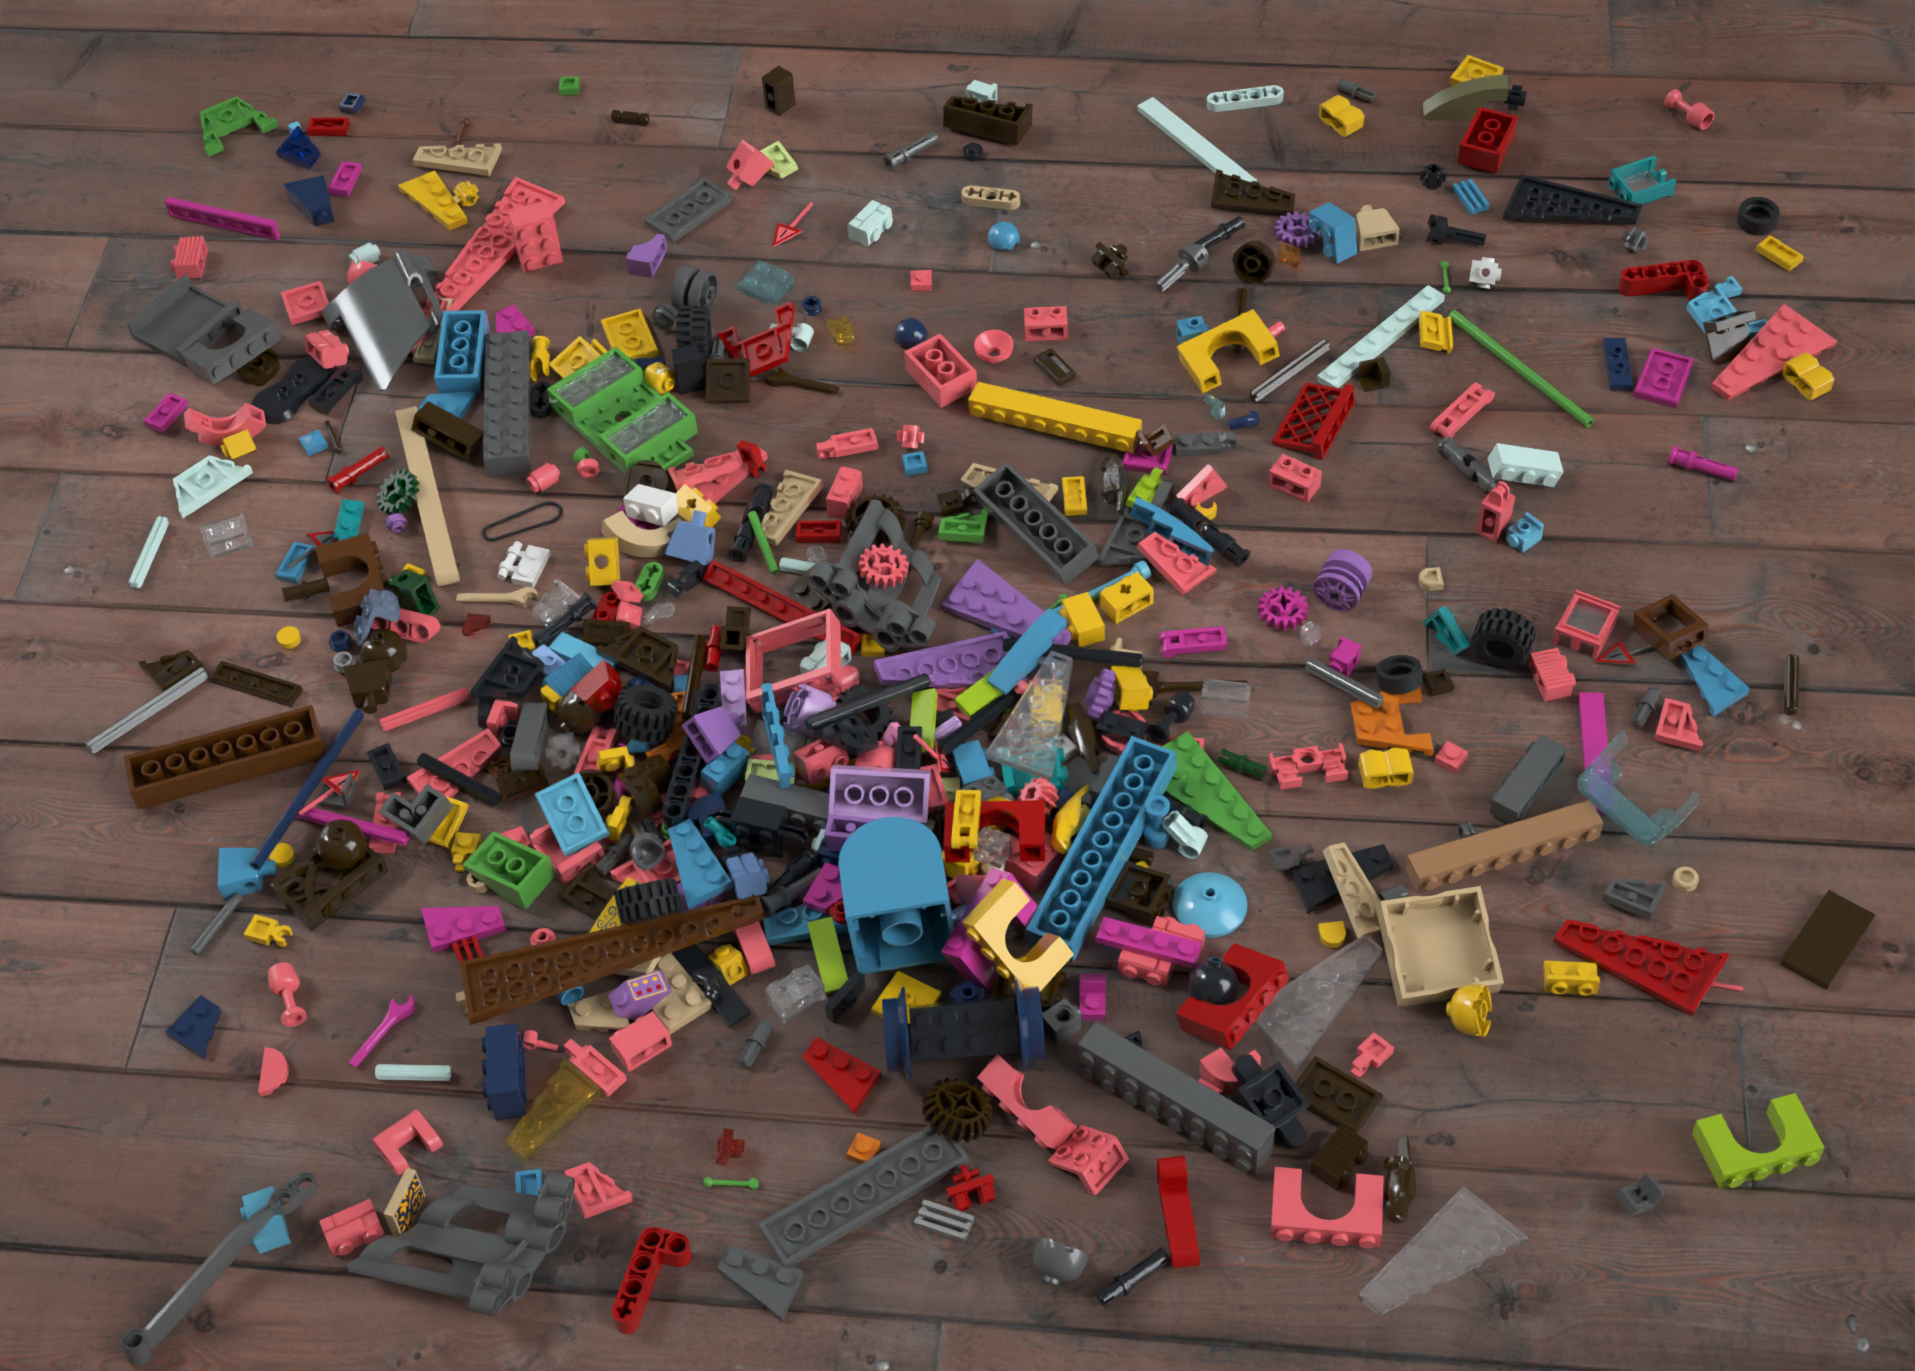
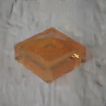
[1278,242,1300,268]

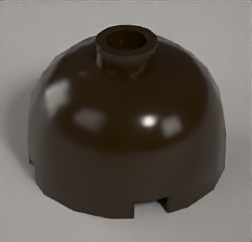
[1232,241,1275,284]
[359,628,407,672]
[557,689,604,735]
[579,769,615,817]
[316,819,367,870]

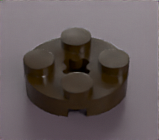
[237,348,281,386]
[624,460,669,494]

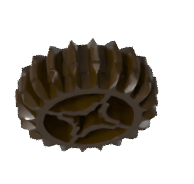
[845,493,906,547]
[922,1077,993,1143]

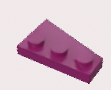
[421,906,506,953]

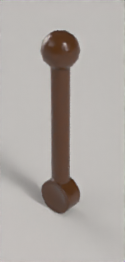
[453,118,470,147]

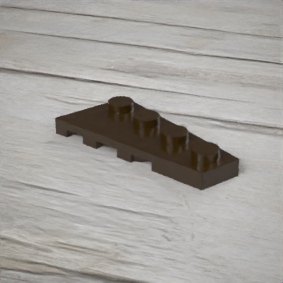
[1211,169,1296,216]

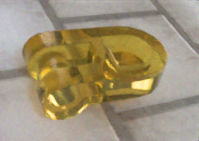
[825,314,854,346]

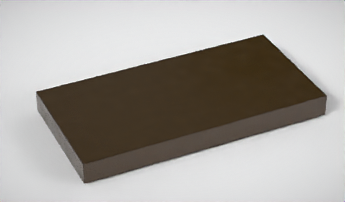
[1780,890,1876,990]

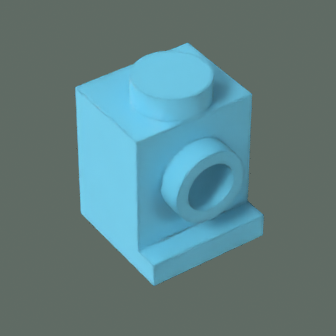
[1506,512,1544,553]

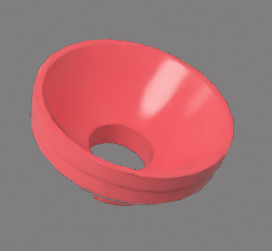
[974,330,1013,364]

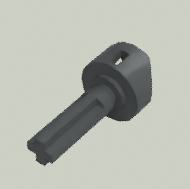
[1155,243,1210,292]
[630,821,665,870]

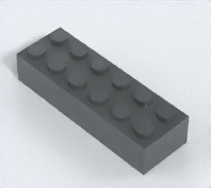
[973,461,1099,587]

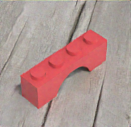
[977,1054,1078,1150]

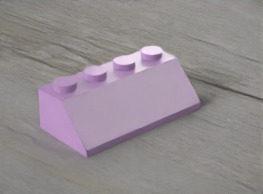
[828,765,931,823]

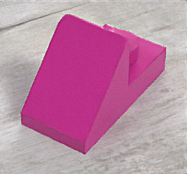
[1079,973,1106,1020]

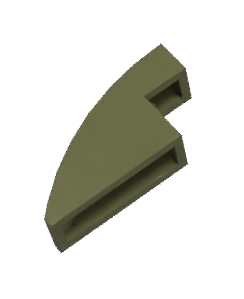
[1422,75,1509,119]

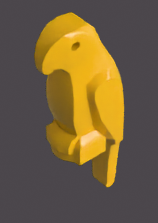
[1051,785,1090,855]

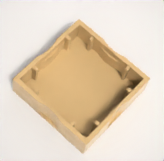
[1376,886,1504,1008]

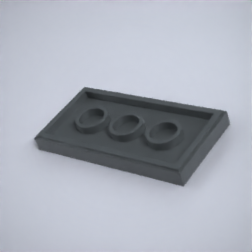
[645,178,733,243]

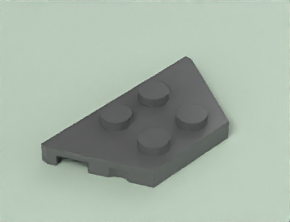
[1097,506,1151,566]

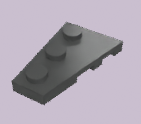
[717,1245,804,1322]

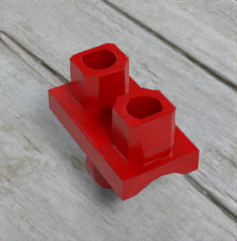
[945,1164,995,1212]

